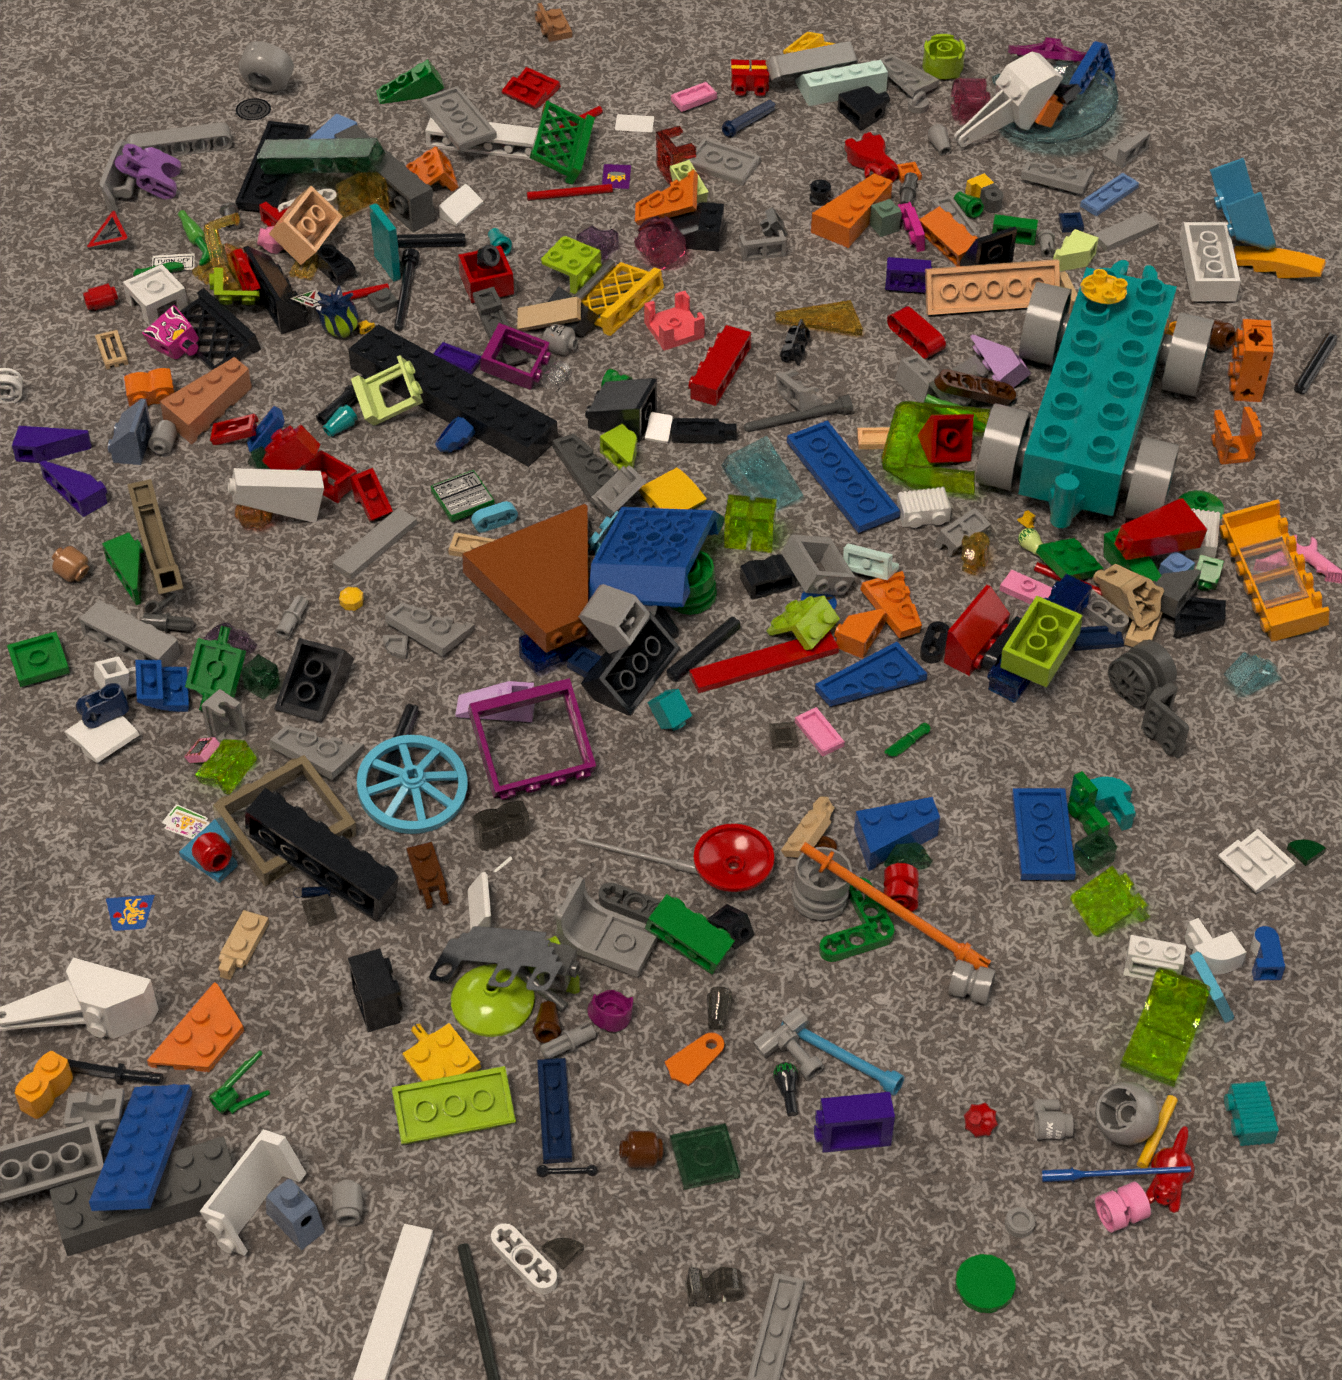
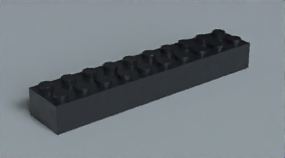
[348,324,558,467]

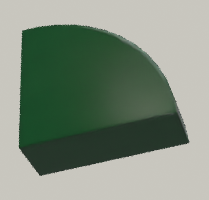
[1287,839,1326,866]

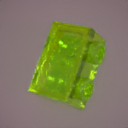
[195,739,257,794]

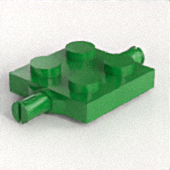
[185,626,246,711]

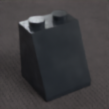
[585,378,657,443]

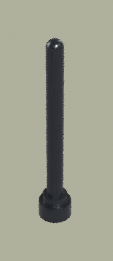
[394,248,420,331]

